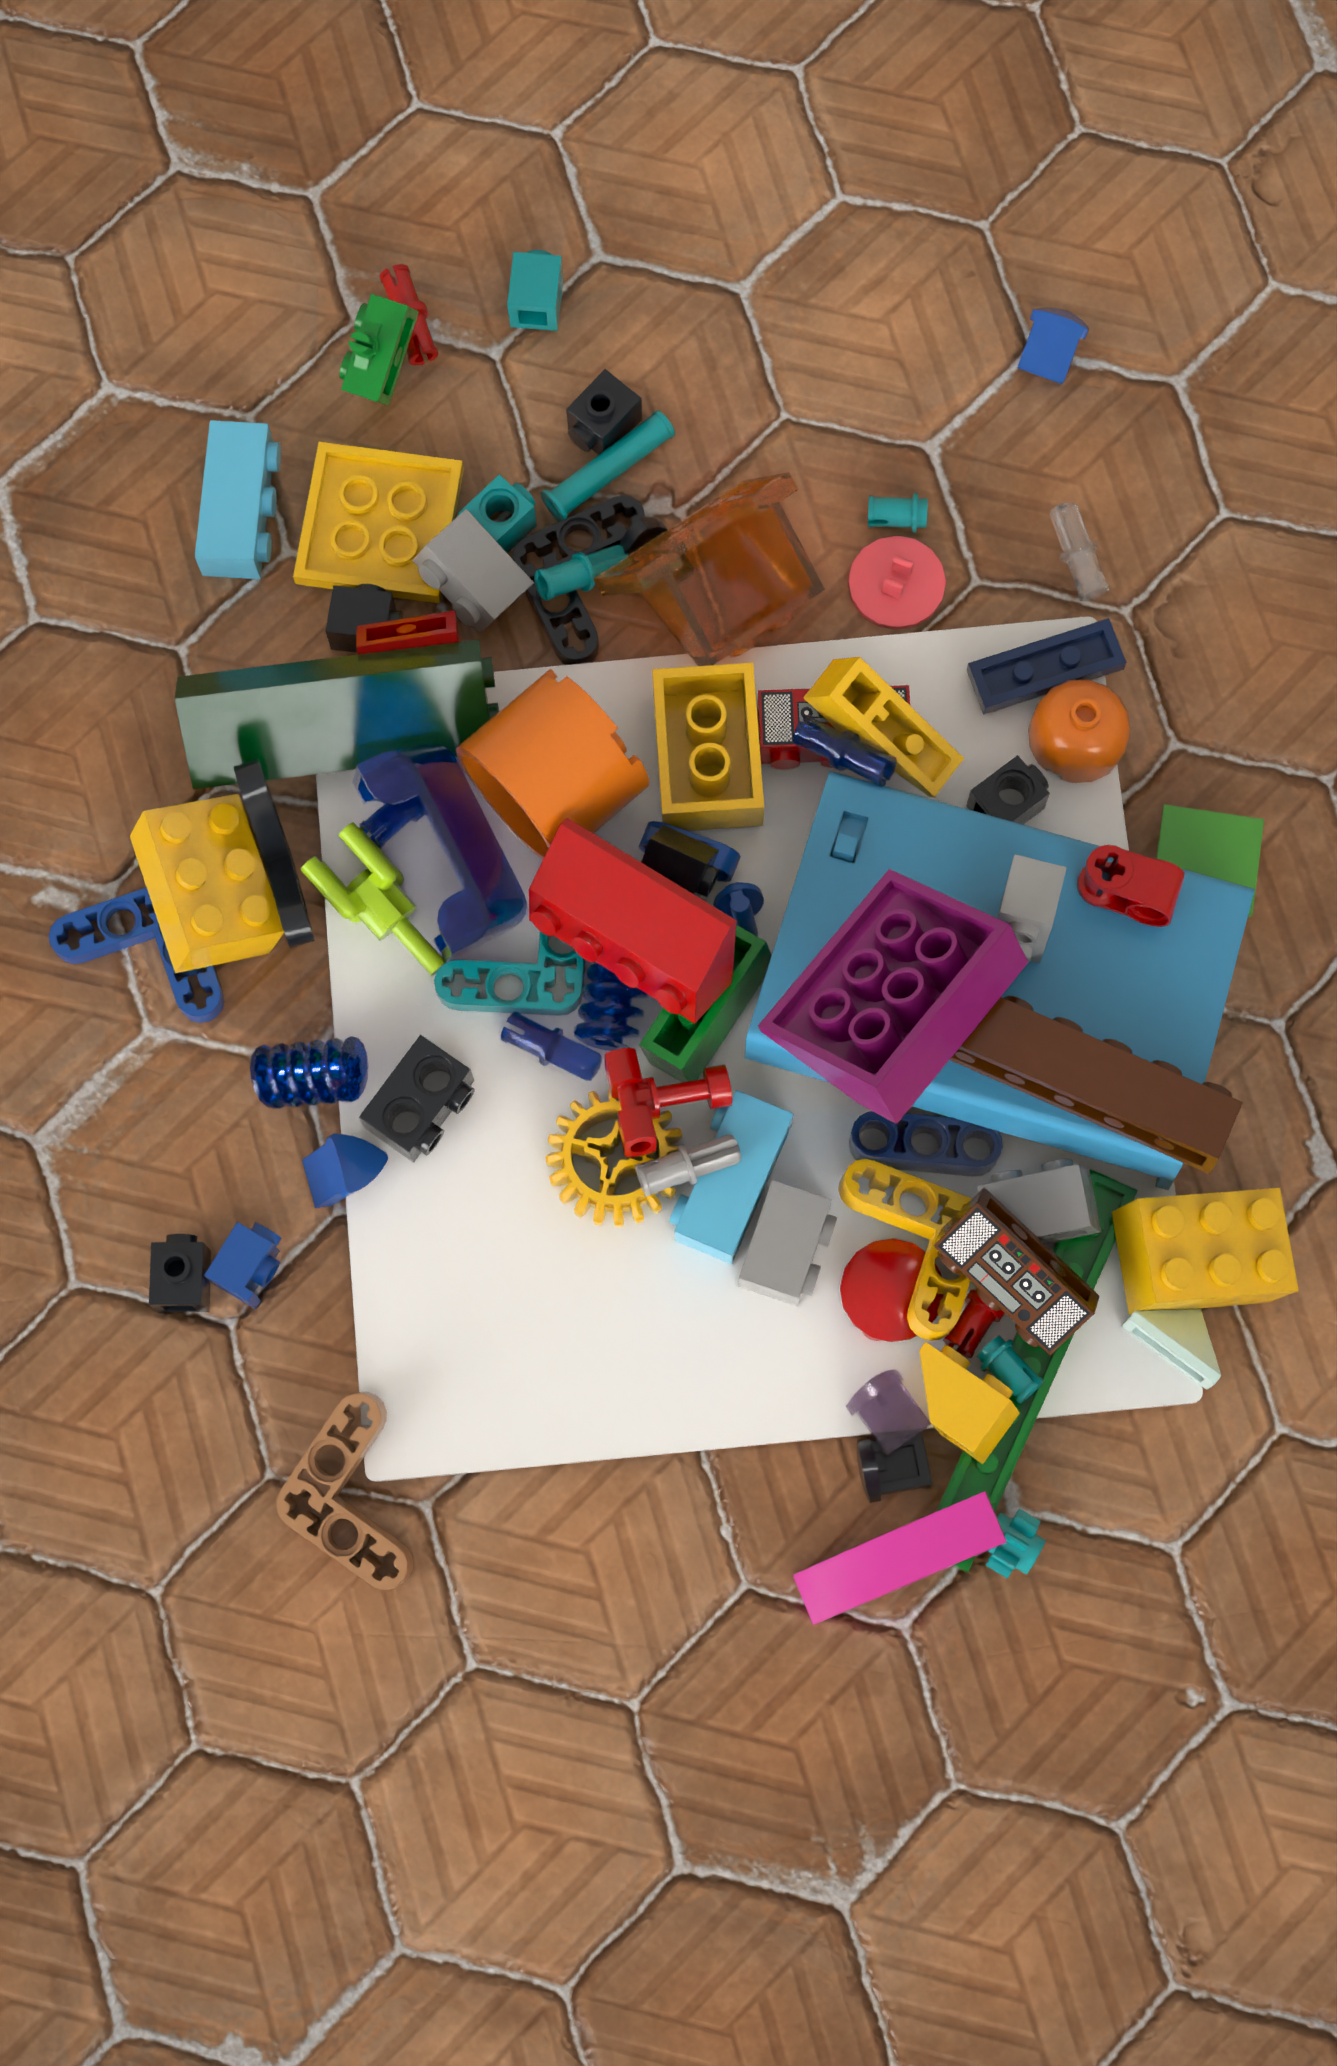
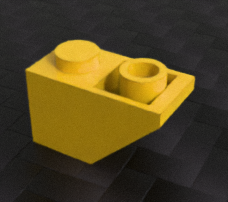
[919,1341,1020,1464]

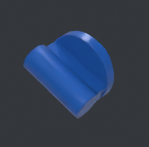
[713,882,764,936]

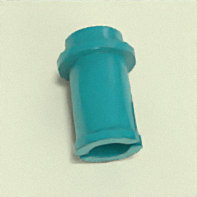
[868,493,928,533]
[976,1335,1044,1404]

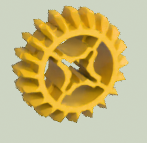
[545,1088,682,1228]

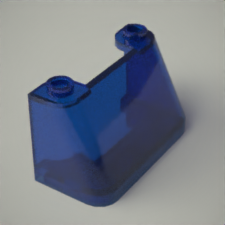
[352,744,527,962]

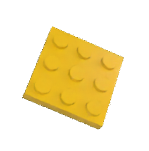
[293,442,464,604]

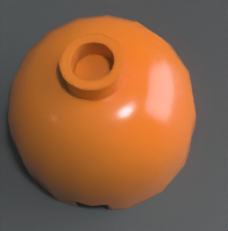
[1028,679,1130,783]

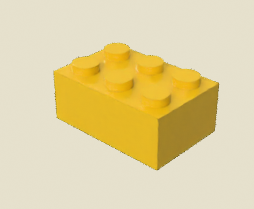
[652,662,764,831]
[130,794,284,973]
[1112,1188,1299,1315]

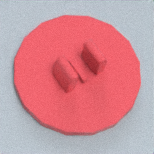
[848,536,946,630]

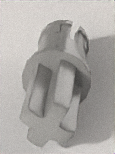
[635,1134,741,1197]

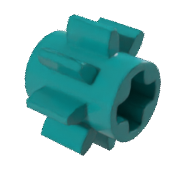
[986,1508,1047,1579]

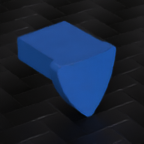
[1017,307,1089,384]
[302,1134,388,1208]

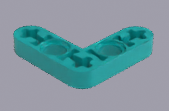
[434,932,585,1016]

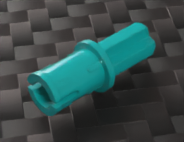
[534,545,631,600]

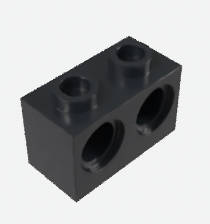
[359,1034,475,1163]

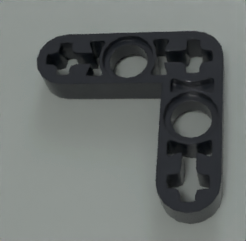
[512,495,645,665]
[234,759,315,948]

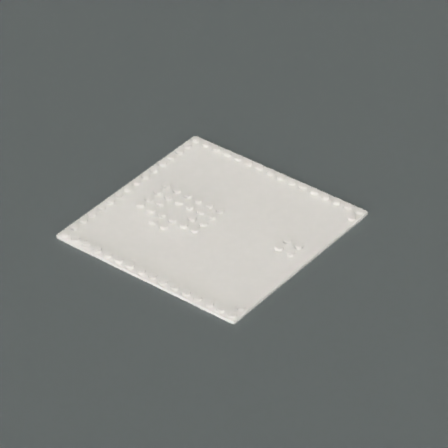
[316,616,1203,1482]

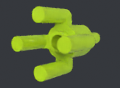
[300,822,446,976]

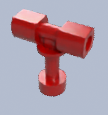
[605,1048,732,1157]

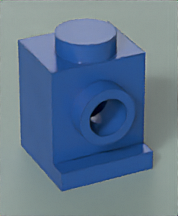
[204,1222,282,1309]

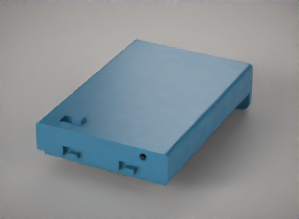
[744,771,1255,1190]

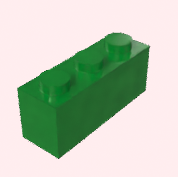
[639,925,772,1082]

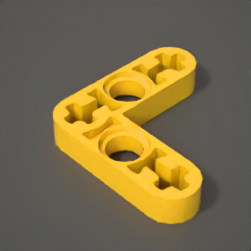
[838,1159,972,1341]

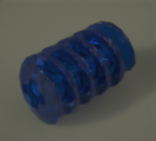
[573,962,648,1051]
[250,1036,369,1109]

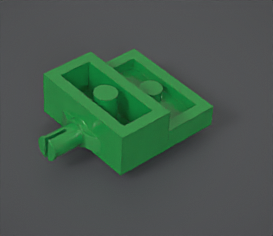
[339,294,419,406]

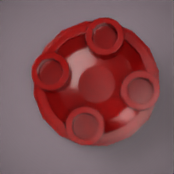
[840,1238,944,1342]

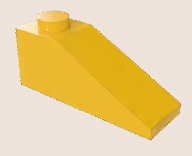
[803,657,964,797]

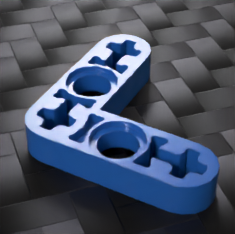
[49,887,225,1023]

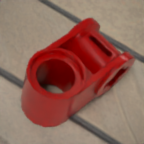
[1077,845,1185,927]

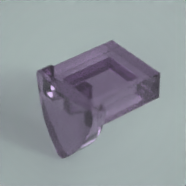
[846,1369,931,1456]

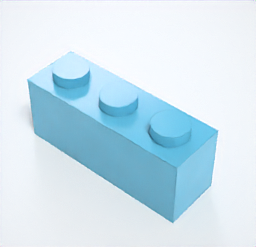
[195,420,281,579]
[669,1090,794,1265]

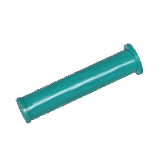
[540,410,675,522]

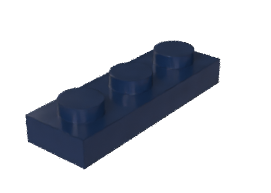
[967,618,1127,715]

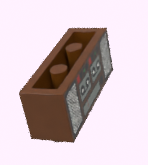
[933,1187,1100,1355]

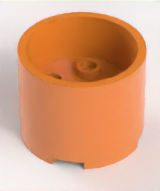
[456,669,650,860]

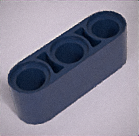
[849,1111,1003,1177]

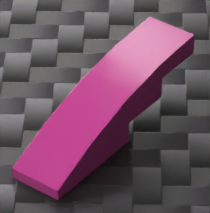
[793,1491,1007,1625]

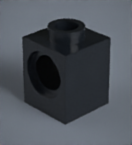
[966,755,1050,825]

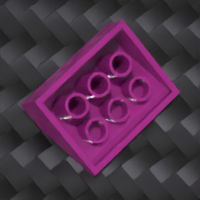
[758,869,1029,1124]

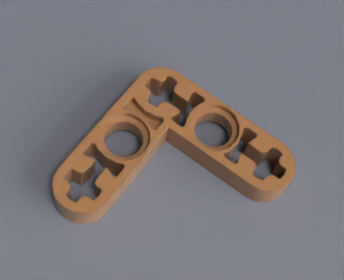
[276,1392,413,1590]

